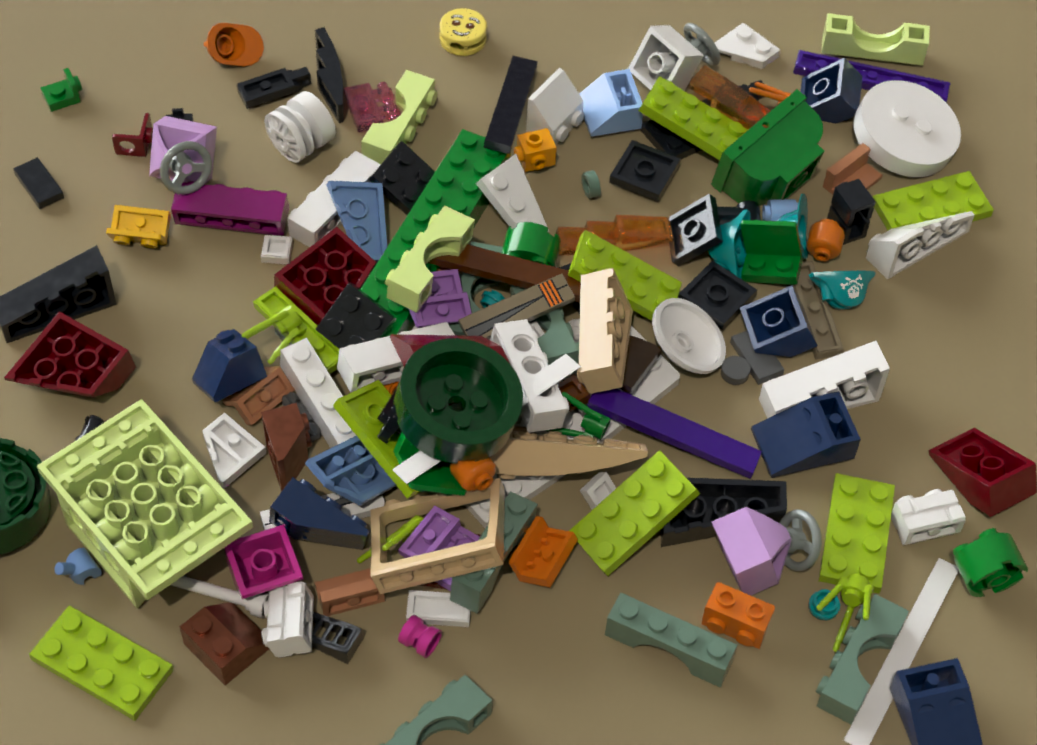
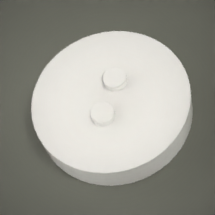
[853,80,961,177]

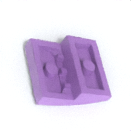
[409,269,472,328]
[398,505,480,591]

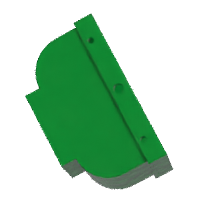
[711,89,825,206]

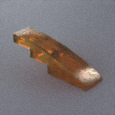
[689,65,770,130]
[556,215,673,255]

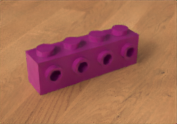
[171,181,289,236]

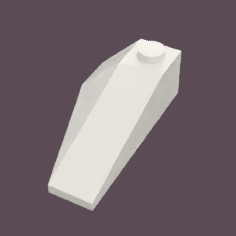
[866,211,975,280]

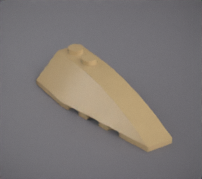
[490,426,648,479]

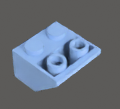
[579,69,643,137]

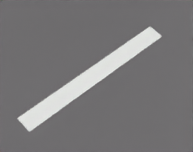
[392,354,581,484]
[844,558,959,745]

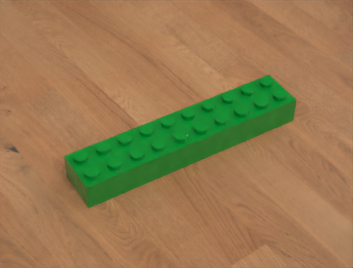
[361,129,511,337]

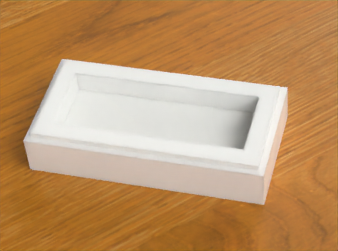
[406,590,471,627]

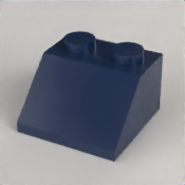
[800,58,863,124]
[740,285,818,357]
[192,329,267,403]

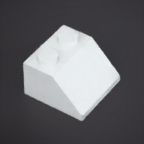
[526,68,584,145]

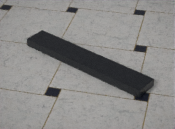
[483,55,538,154]

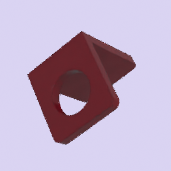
[112,113,153,157]

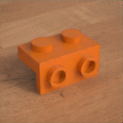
[509,516,578,588]
[701,582,775,649]

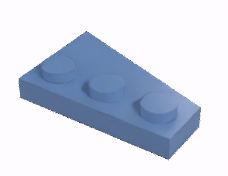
[326,181,387,264]

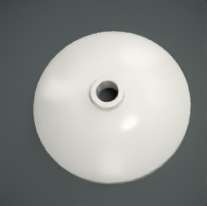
[652,298,726,374]

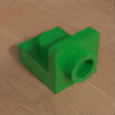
[40,68,82,112]

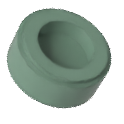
[581,170,601,199]

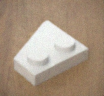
[715,23,780,69]
[202,412,266,489]

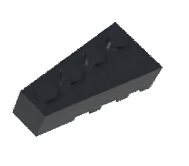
[0,245,117,343]
[661,477,787,547]

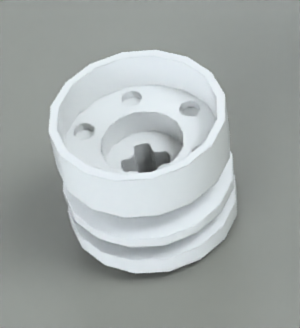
[264,91,336,163]

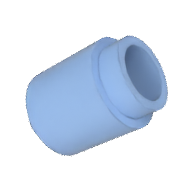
[762,199,798,221]

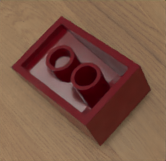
[929,428,1037,517]

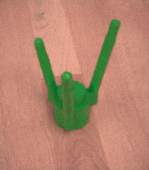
[544,392,611,440]

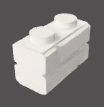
[891,489,966,545]
[262,581,314,658]

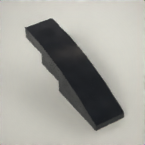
[315,27,344,123]

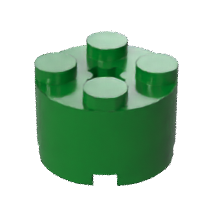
[501,222,561,267]
[953,528,1028,597]

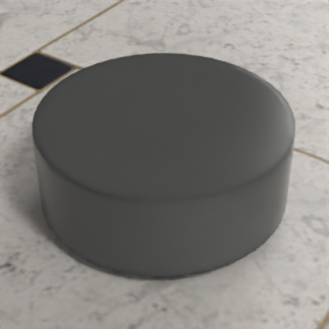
[721,356,751,385]

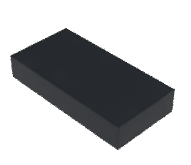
[13,157,64,209]

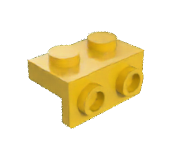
[106,205,171,248]

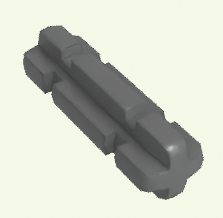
[282,392,321,442]

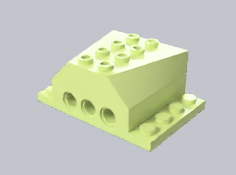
[37,399,253,609]

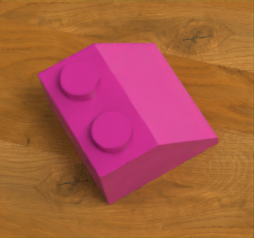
[224,524,303,599]

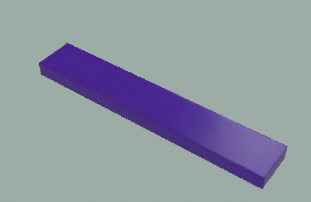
[793,50,950,102]
[587,388,762,479]

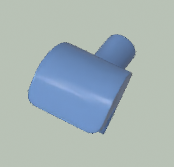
[54,548,102,585]

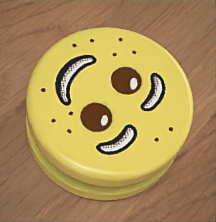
[440,8,487,56]

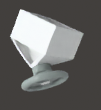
[628,23,721,91]

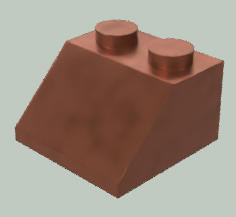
[261,403,312,492]
[179,602,269,686]

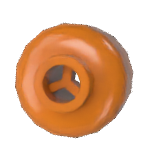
[806,219,845,262]
[450,457,496,491]

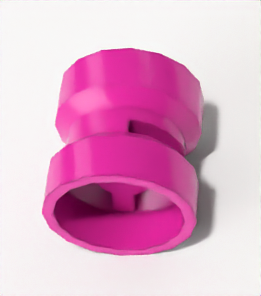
[398,614,442,658]

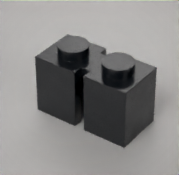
[827,179,876,245]

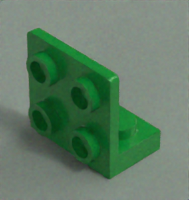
[740,220,803,285]
[393,432,467,496]

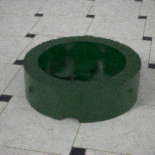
[394,338,523,463]
[0,438,51,555]

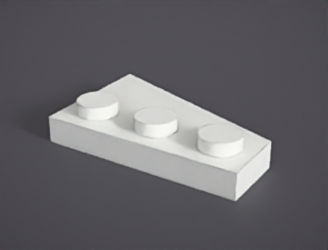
[476,154,549,232]

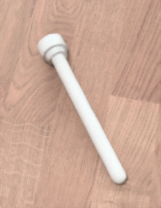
[171,576,269,618]

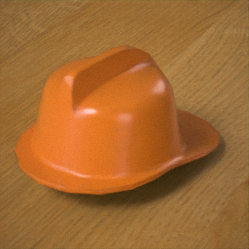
[204,23,264,66]

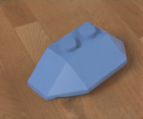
[305,436,396,505]

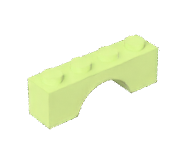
[821,13,930,66]
[361,70,438,164]
[385,206,475,312]

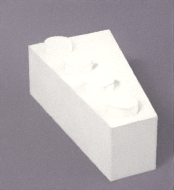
[759,341,890,419]

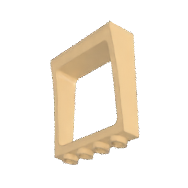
[370,478,505,594]

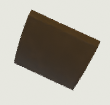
[619,335,662,394]

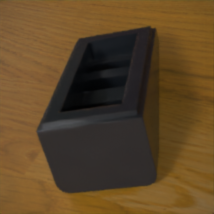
[312,612,363,664]

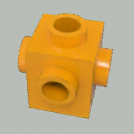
[513,128,556,172]

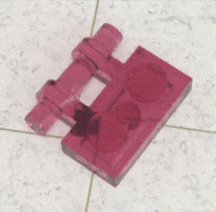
[344,82,401,132]

